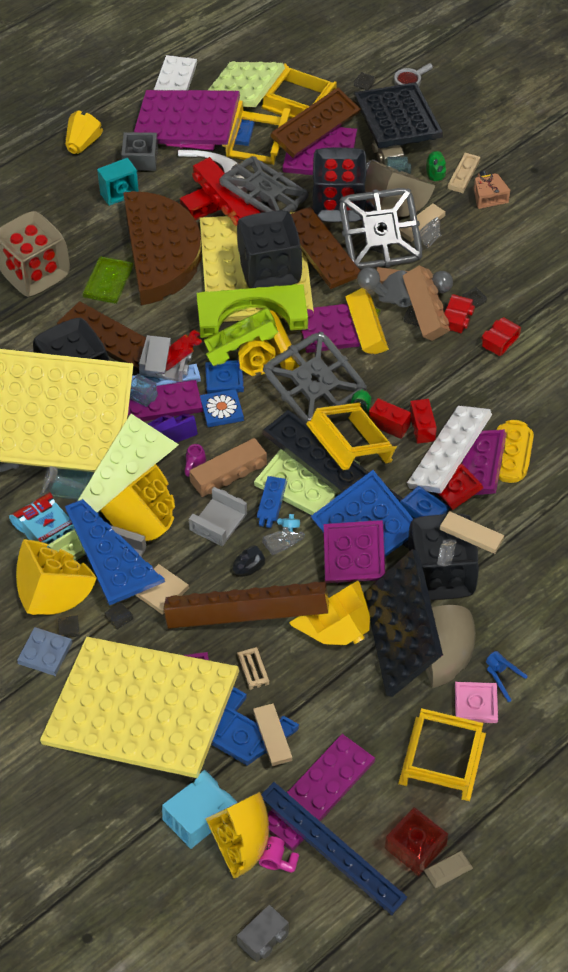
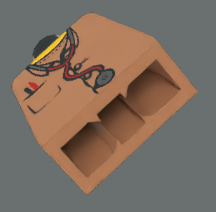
[474,171,510,209]

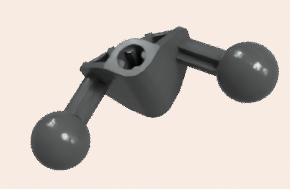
[357,267,453,307]

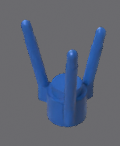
[486,651,528,702]

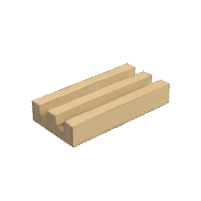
[238,647,269,690]

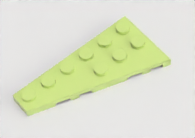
[77,414,179,512]

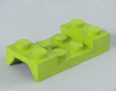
[204,307,278,366]

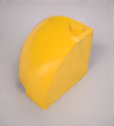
[100,464,175,541]
[16,539,97,615]
[205,792,269,879]

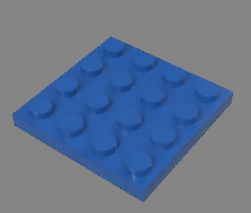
[311,470,413,557]

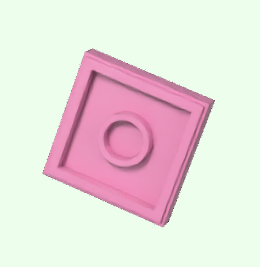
[455,682,498,723]

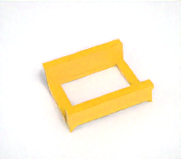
[261,63,337,119]
[222,100,291,165]
[306,403,397,470]
[399,708,486,801]

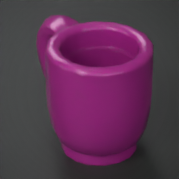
[185,444,207,477]

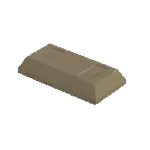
[424,850,473,889]

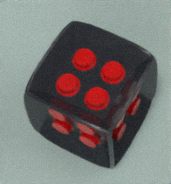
[312,147,366,222]

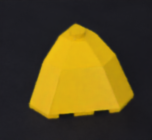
[289,581,370,645]

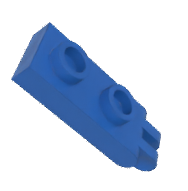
[257,476,287,528]

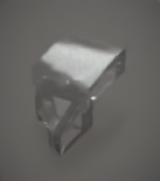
[419,217,441,248]
[262,527,305,555]
[437,539,456,566]

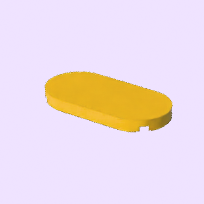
[497,420,534,483]

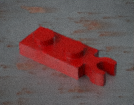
[166,330,202,371]

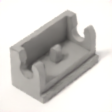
[145,336,171,377]

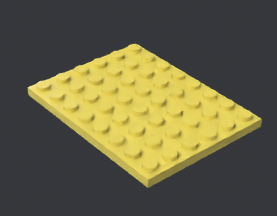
[200,212,314,322]
[0,349,133,472]
[40,637,239,778]

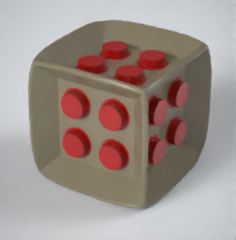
[0,211,70,297]

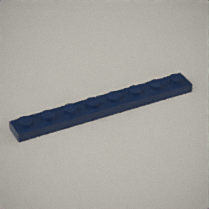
[261,782,407,915]

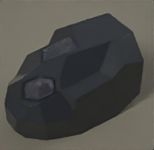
[233,545,265,577]

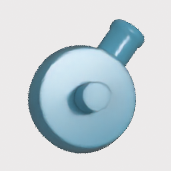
[277,514,300,532]

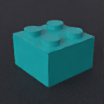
[97,158,139,206]

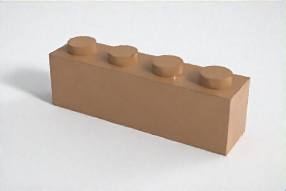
[403,265,450,341]
[189,438,267,497]

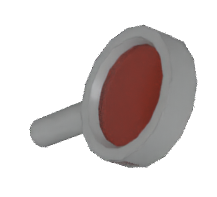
[394,63,433,87]

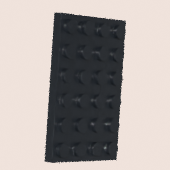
[354,82,443,148]
[364,549,443,697]

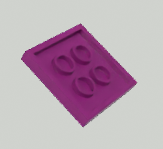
[302,303,360,353]
[324,520,385,583]

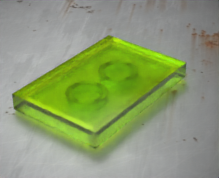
[83,256,133,304]

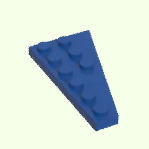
[65,499,165,606]

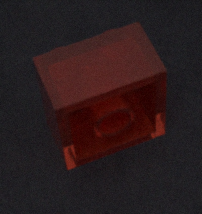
[385,807,448,876]

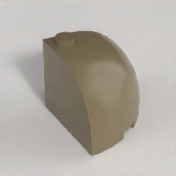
[365,160,435,217]
[426,605,476,688]

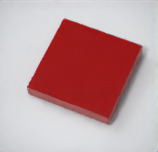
[437,464,484,510]

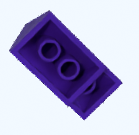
[147,414,198,443]

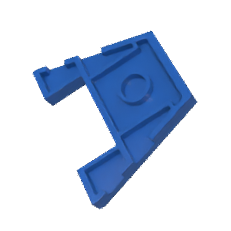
[212,687,299,766]

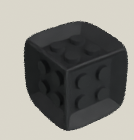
[237,210,302,288]
[33,318,109,361]
[408,514,479,600]

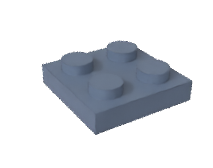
[17,627,72,676]

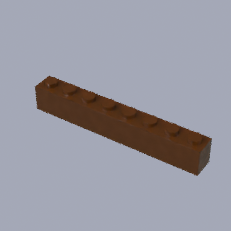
[163,582,329,628]

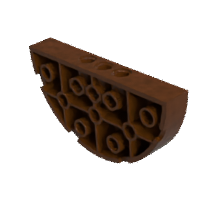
[123,191,201,305]

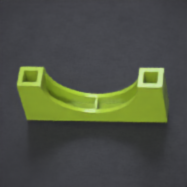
[197,284,308,338]

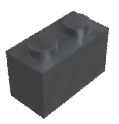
[237,905,289,962]

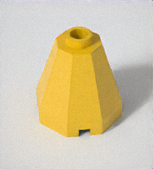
[65,111,103,154]
[238,336,276,376]

